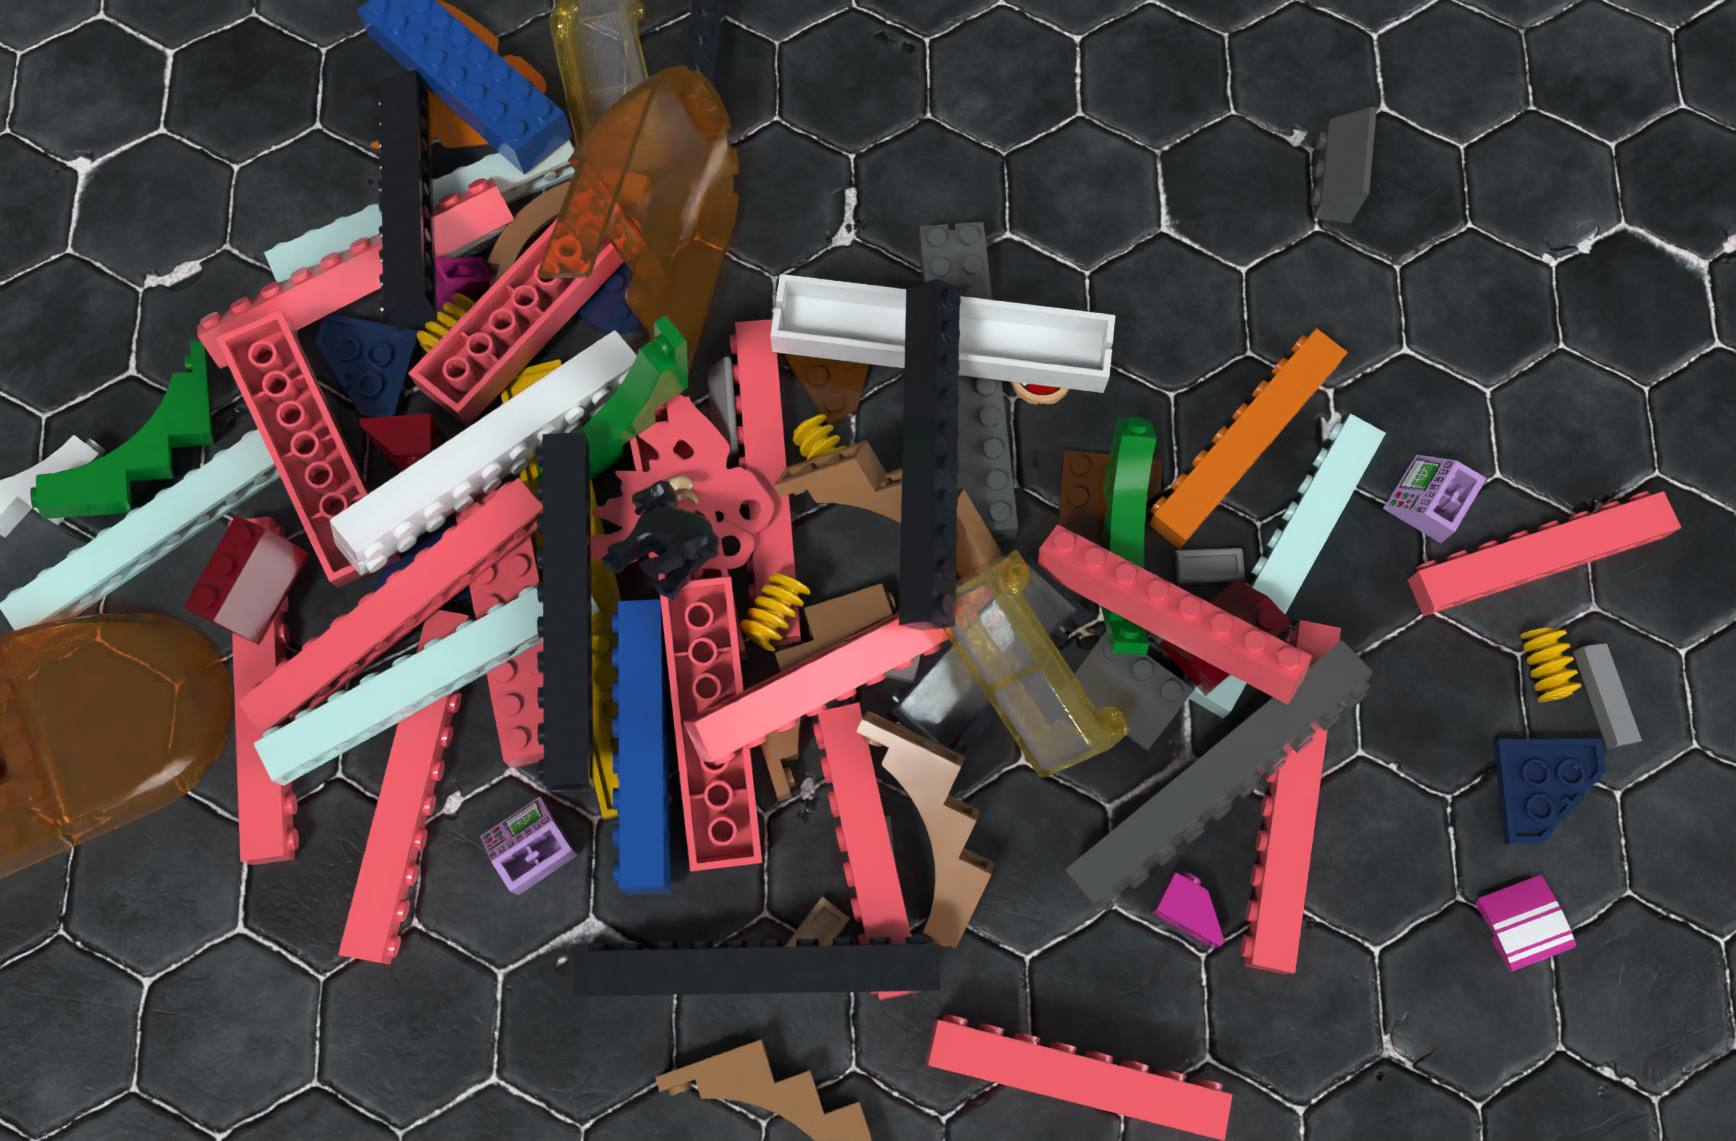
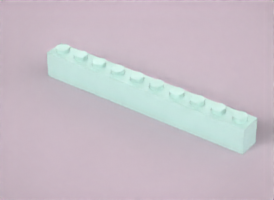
[264,140,582,284]
[1188,414,1386,718]
[0,429,280,644]
[253,585,600,786]

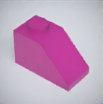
[435,256,493,309]
[1150,871,1224,948]

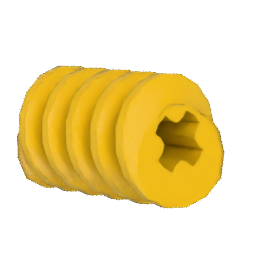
[416,293,476,353]
[793,413,846,461]
[740,573,811,652]
[1520,627,1581,702]

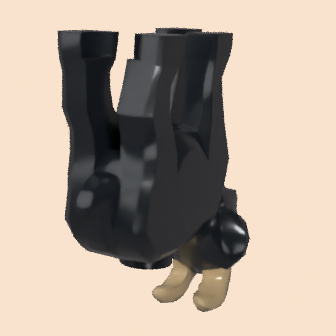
[601,475,720,600]

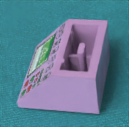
[1383,454,1487,543]
[480,796,578,895]

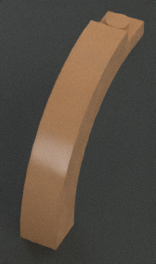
[488,173,651,289]

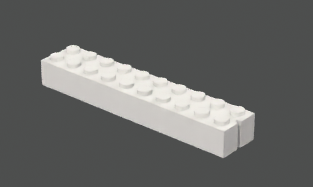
[770,274,1115,393]
[329,330,637,576]

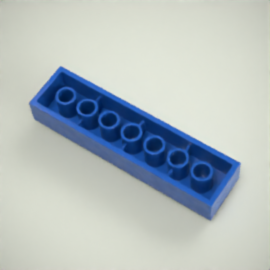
[357,0,572,174]
[612,599,671,896]

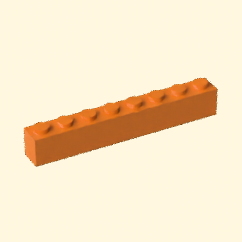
[1148,328,1348,550]

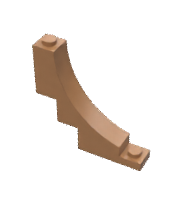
[773,440,1002,581]
[760,583,897,802]
[856,711,995,949]
[655,1040,872,1141]

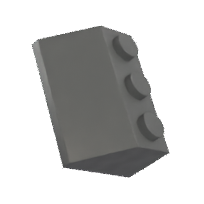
[1310,107,1377,224]
[1064,631,1194,751]

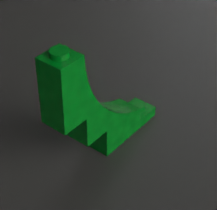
[535,315,688,482]
[30,341,214,519]
[1100,417,1156,655]

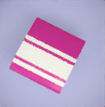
[1475,875,1576,972]

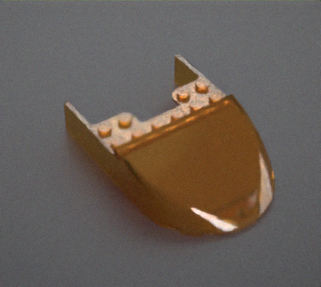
[538,66,739,394]
[0,613,233,879]

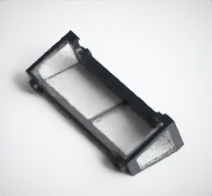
[886,558,1091,757]

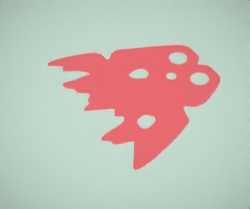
[591,393,774,569]

